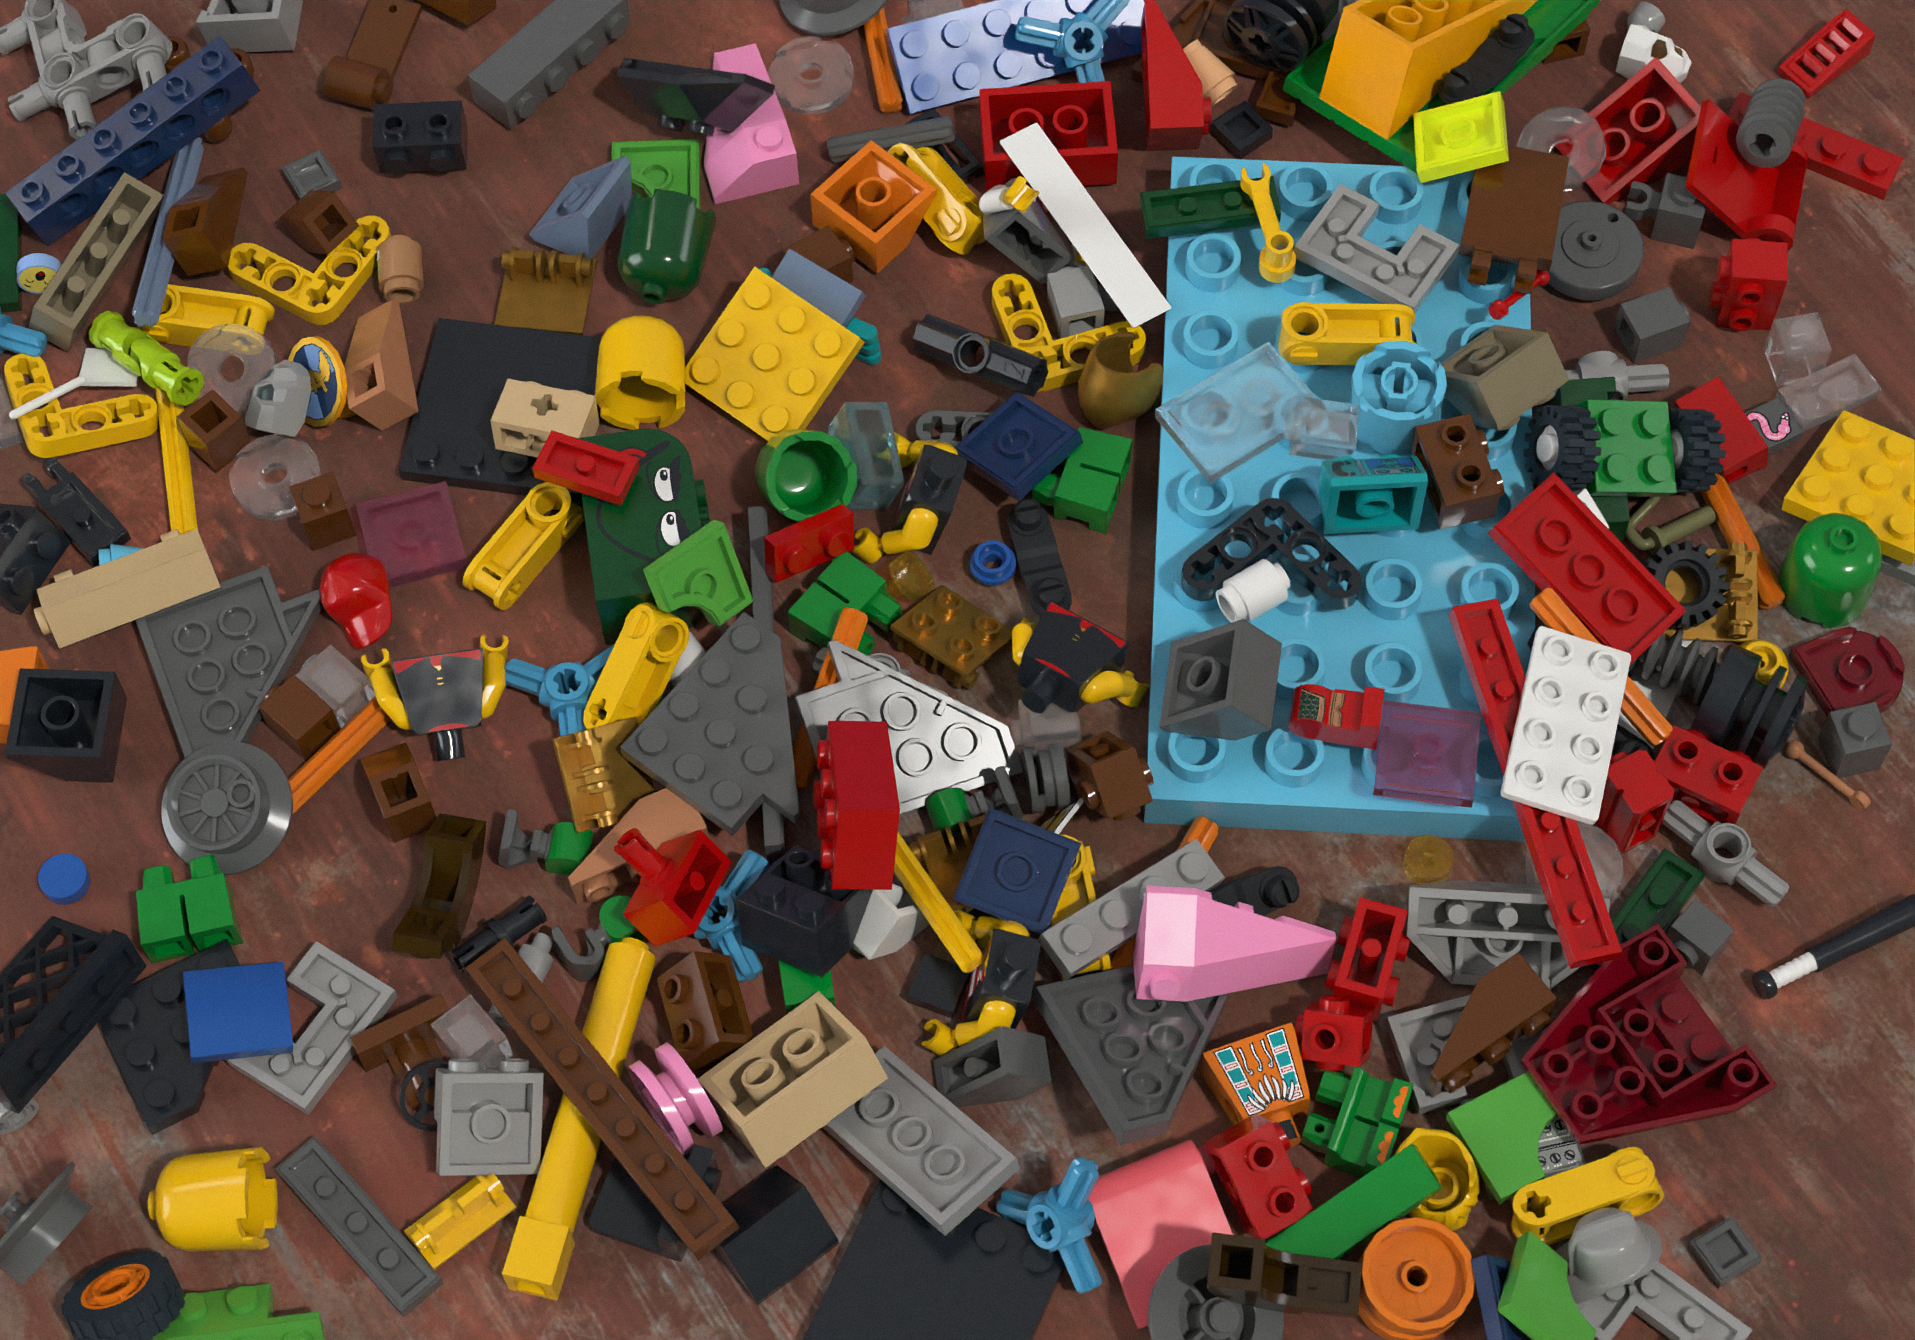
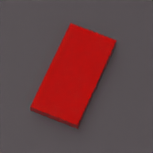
[1487,472,1687,664]

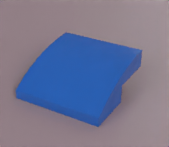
[183,962,293,1064]

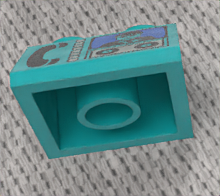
[1318,454,1428,534]

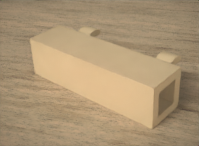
[33,529,220,649]

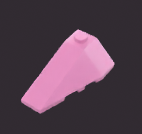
[704,43,799,204]
[1132,886,1336,1002]

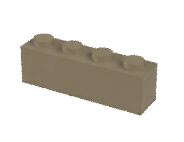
[28,172,163,352]

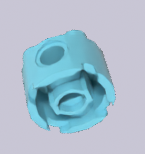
[1348,341,1447,450]

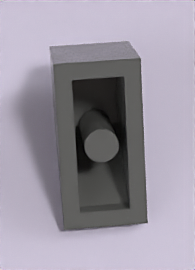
[933,1026,1052,1107]

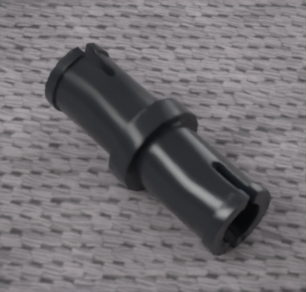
[449,895,547,978]

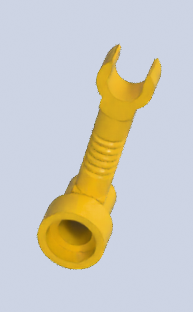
[1240,163,1296,283]

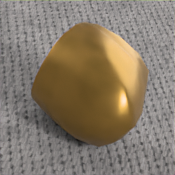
[1078,332,1163,429]

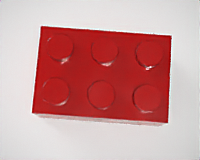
[979,81,1118,192]
[813,721,900,890]

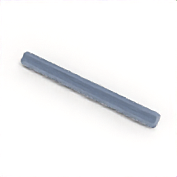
[132,136,204,327]

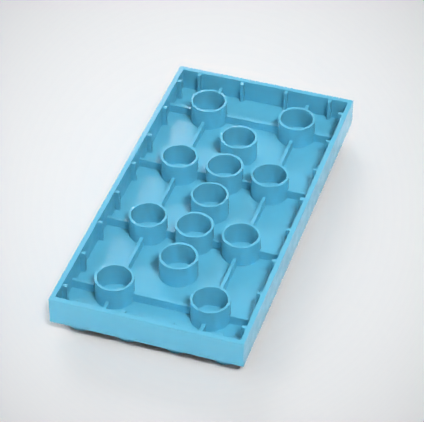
[1144,156,1535,842]

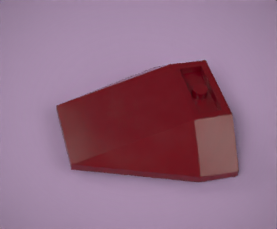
[1520,923,1777,1145]

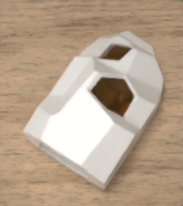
[1616,24,1692,83]

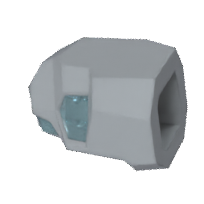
[245,360,311,437]

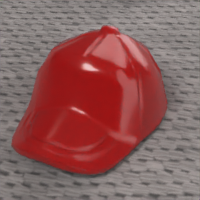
[320,553,392,650]

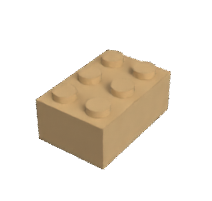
[697,992,888,1168]

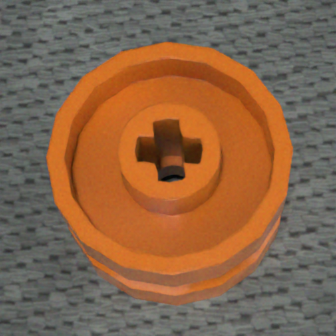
[1358,1217,1475,1340]

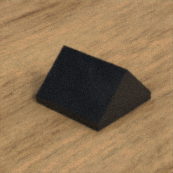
[714,1165,839,1305]

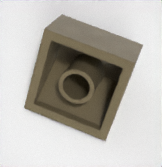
[1441,325,1569,431]

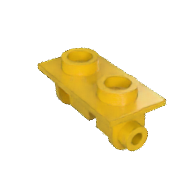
[404,1173,516,1270]

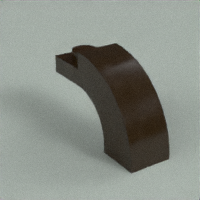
[393,813,486,959]
[1207,1232,1362,1318]

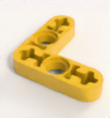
[227,215,391,325]
[992,274,1146,392]
[4,354,159,458]

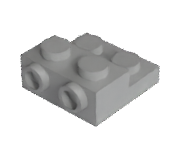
[434,1058,544,1176]

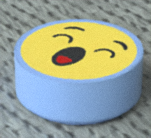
[17,253,62,294]

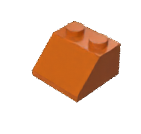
[810,140,937,274]

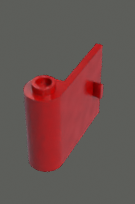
[1685,99,1808,251]

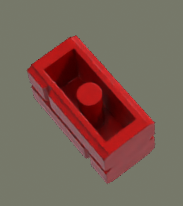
[1596,750,1675,854]

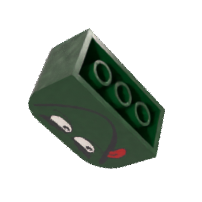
[578,429,710,645]

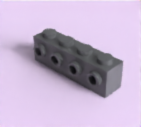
[468,0,631,129]

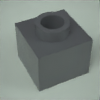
[1667,899,1735,975]

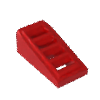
[1777,9,1875,99]

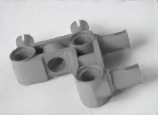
[0,0,173,139]

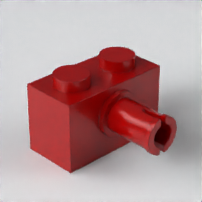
[614,828,732,947]

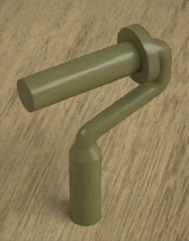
[1625,497,1716,555]

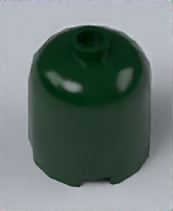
[618,189,716,304]

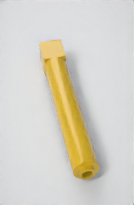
[502,938,656,1301]

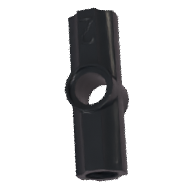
[913,314,1048,397]

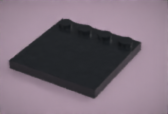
[399,318,601,503]
[803,1179,1066,1340]

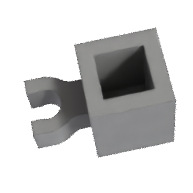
[1047,265,1120,339]

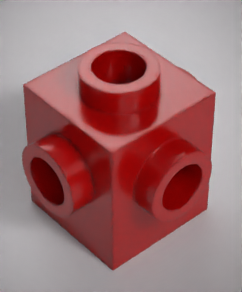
[1295,995,1374,1071]

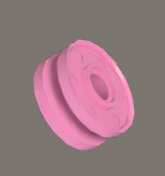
[627,1042,723,1156]

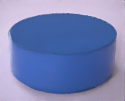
[38,854,91,905]

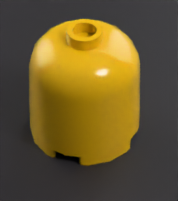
[595,315,685,430]
[148,1147,278,1252]

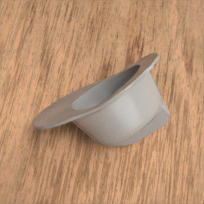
[1555,1207,1663,1304]

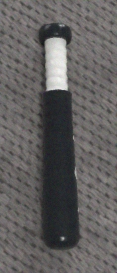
[1752,894,1915,1000]

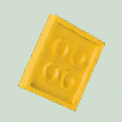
[685,266,865,441]
[1781,410,1915,566]

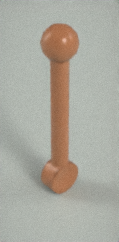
[1785,740,1871,811]

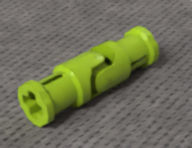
[89,311,204,406]

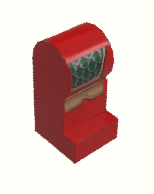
[1288,684,1385,750]

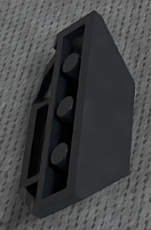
[617,57,776,137]

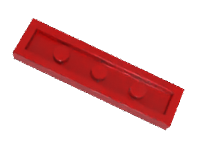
[1727,92,1904,200]

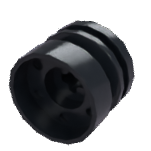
[1223,0,1339,73]
[1690,643,1809,770]

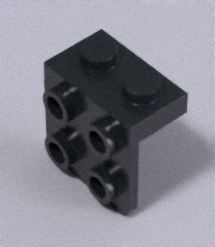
[0,503,71,614]
[589,1144,722,1262]

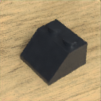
[5,668,127,782]

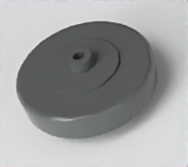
[1548,201,1644,300]

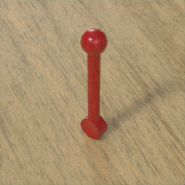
[1488,270,1550,320]

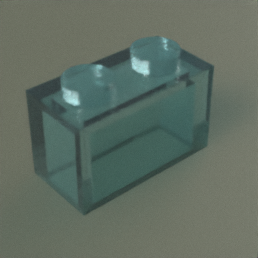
[828,402,904,510]

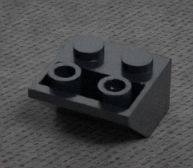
[736,844,873,978]

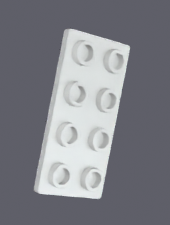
[1500,626,1631,825]

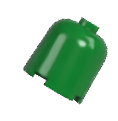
[755,429,857,522]
[1778,512,1882,629]

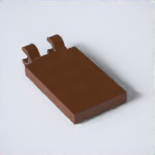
[1459,146,1569,294]

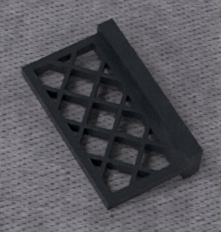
[0,916,147,1114]

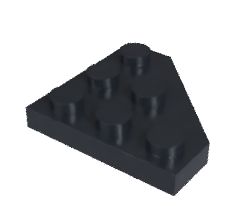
[99,939,240,1135]

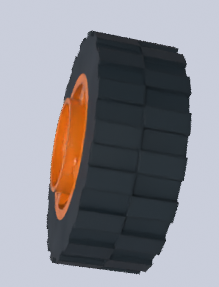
[61,1251,185,1340]

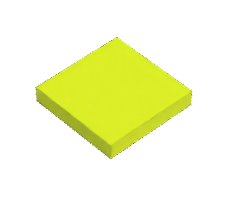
[1413,91,1509,183]

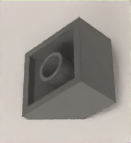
[1159,619,1282,741]

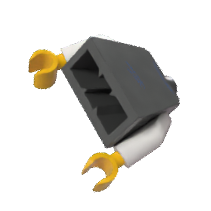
[979,176,1087,285]

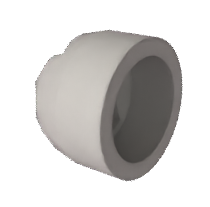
[1627,1,1665,33]

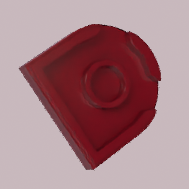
[1789,627,1905,717]

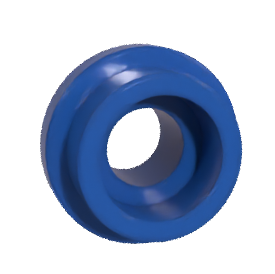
[969,540,1016,586]

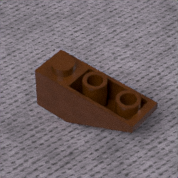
[162,167,248,276]
[1426,952,1557,1098]

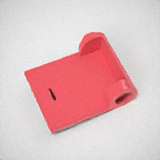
[1088,1139,1233,1329]

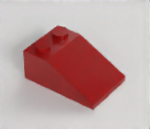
[1141,0,1212,151]
[1553,57,1701,205]

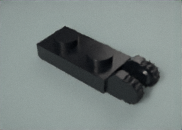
[20,457,131,566]

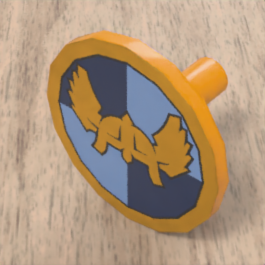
[288,336,356,427]

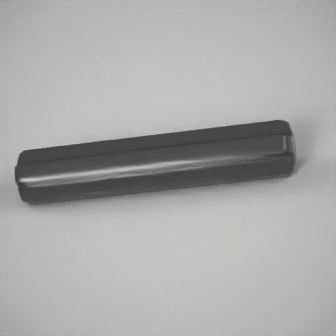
[827,116,955,163]

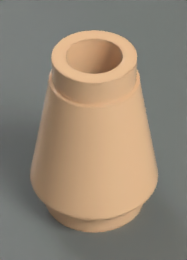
[1183,39,1238,106]

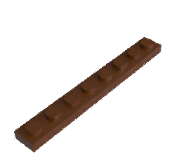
[465,938,739,1261]

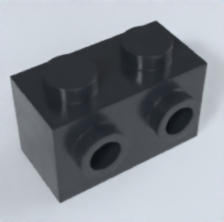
[372,100,468,174]

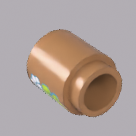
[377,235,424,305]

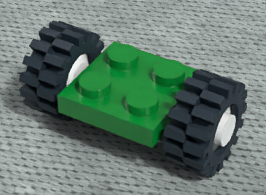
[1524,400,1726,497]

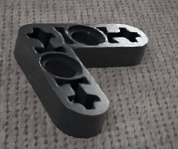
[1181,498,1361,610]

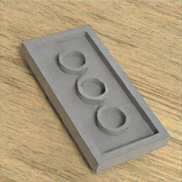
[822,1046,1020,1236]

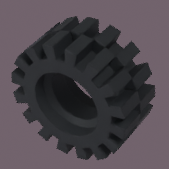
[1643,540,1729,631]

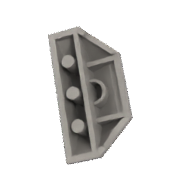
[1406,880,1610,990]

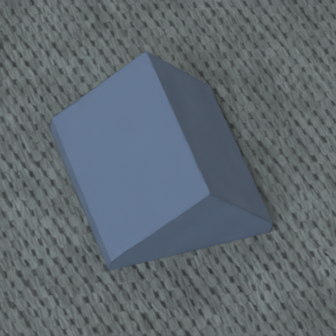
[529,156,632,258]

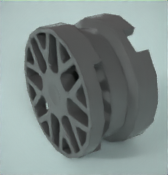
[1021,743,1071,814]

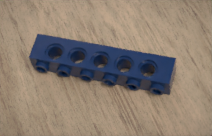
[5,36,261,246]

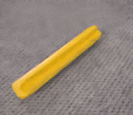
[155,389,198,535]
[894,832,985,973]

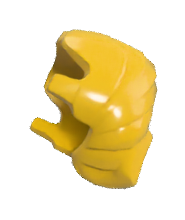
[1395,1128,1479,1231]

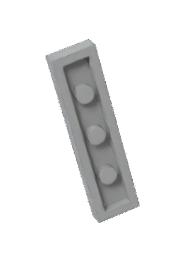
[1038,839,1225,980]

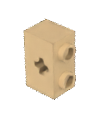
[490,379,599,457]

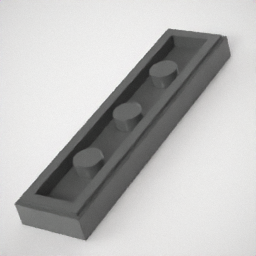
[275,1136,444,1317]

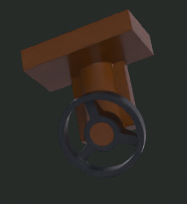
[350,994,456,1132]

